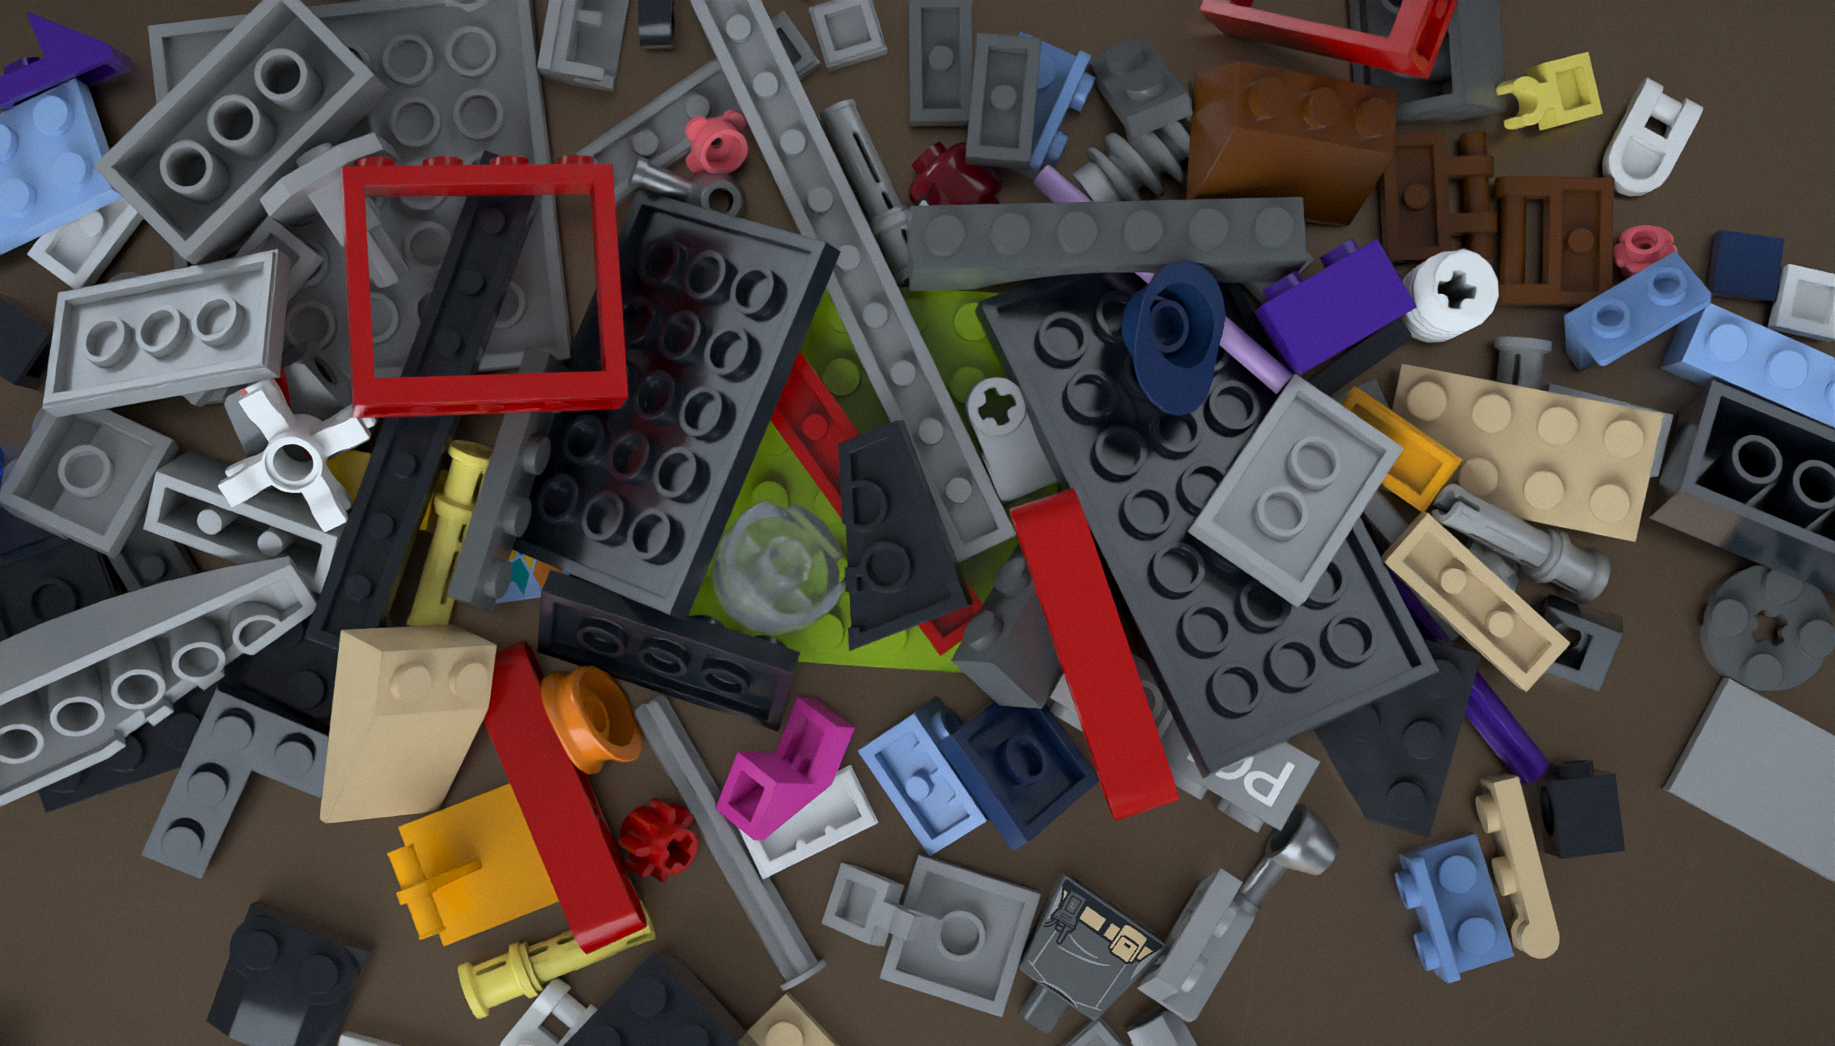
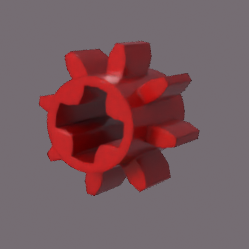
[618,797,699,883]

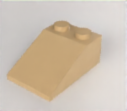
[320,624,497,823]

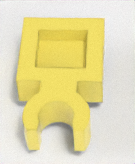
[1496,52,1603,130]

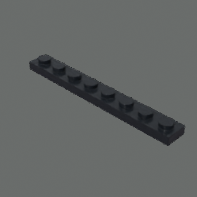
[304,150,542,650]

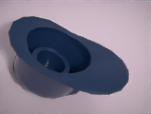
[1121,260,1226,416]

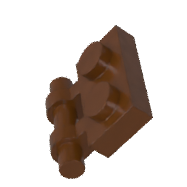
[1379,131,1497,264]

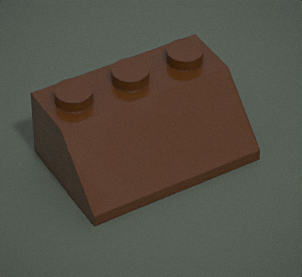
[1186,61,1397,227]

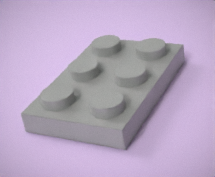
[1187,374,1404,608]

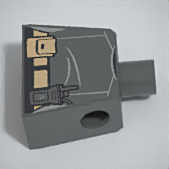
[1018,869,1167,1035]

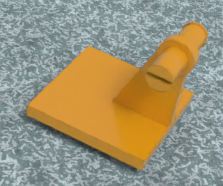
[387,783,559,946]

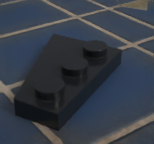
[838,420,974,651]

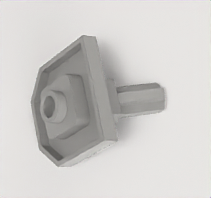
[259,132,409,288]

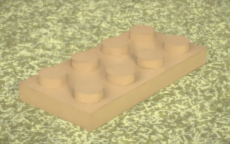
[1378,364,1664,542]

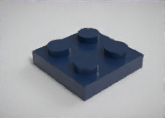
[937,700,1099,851]

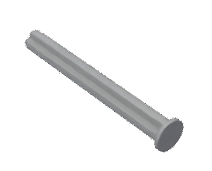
[633,695,827,991]

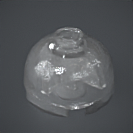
[711,501,845,636]

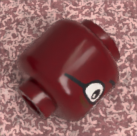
[908,141,1002,206]

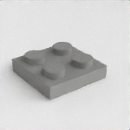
[880,853,1041,1017]

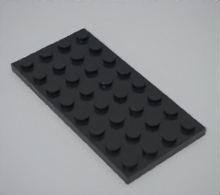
[974,272,1439,779]

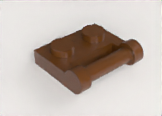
[1494,176,1614,307]

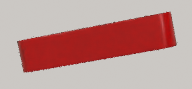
[1010,488,1179,822]
[483,639,647,954]

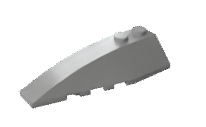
[0,556,318,807]

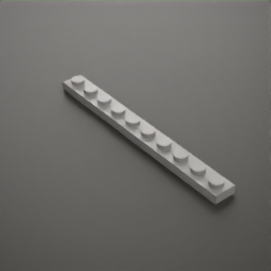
[689,0,1016,563]

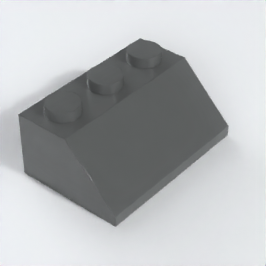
[1348,0,1507,125]

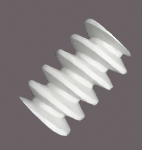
[1400,248,1499,343]

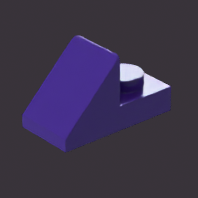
[0,12,134,111]

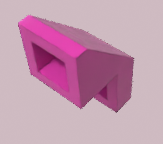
[715,697,855,840]

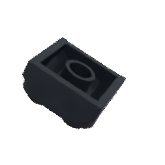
[206,901,374,1046]

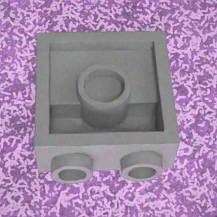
[0,408,180,559]

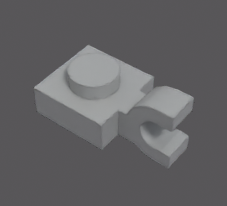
[821,863,944,947]

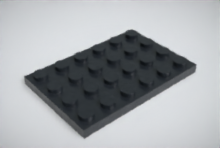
[512,190,841,621]

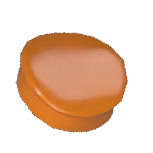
[541,665,643,775]

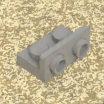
[1137,868,1255,1022]

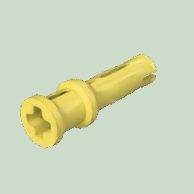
[406,440,493,626]
[458,900,656,1019]

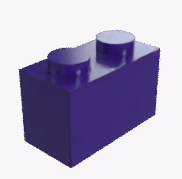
[1254,238,1417,377]

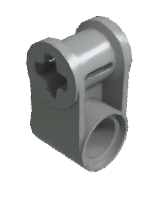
[964,377,1058,505]

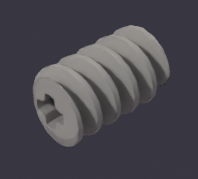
[1086,78,1193,201]

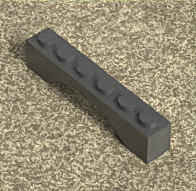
[907,197,1307,291]

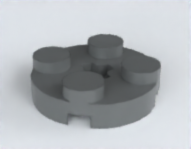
[1700,565,1835,691]

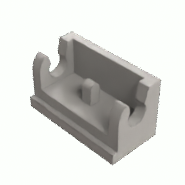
[537,0,630,92]

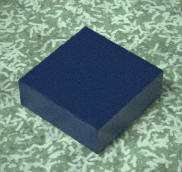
[1707,230,1784,304]

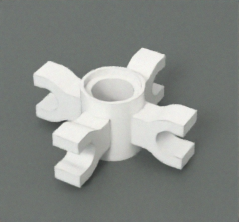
[218,378,376,533]

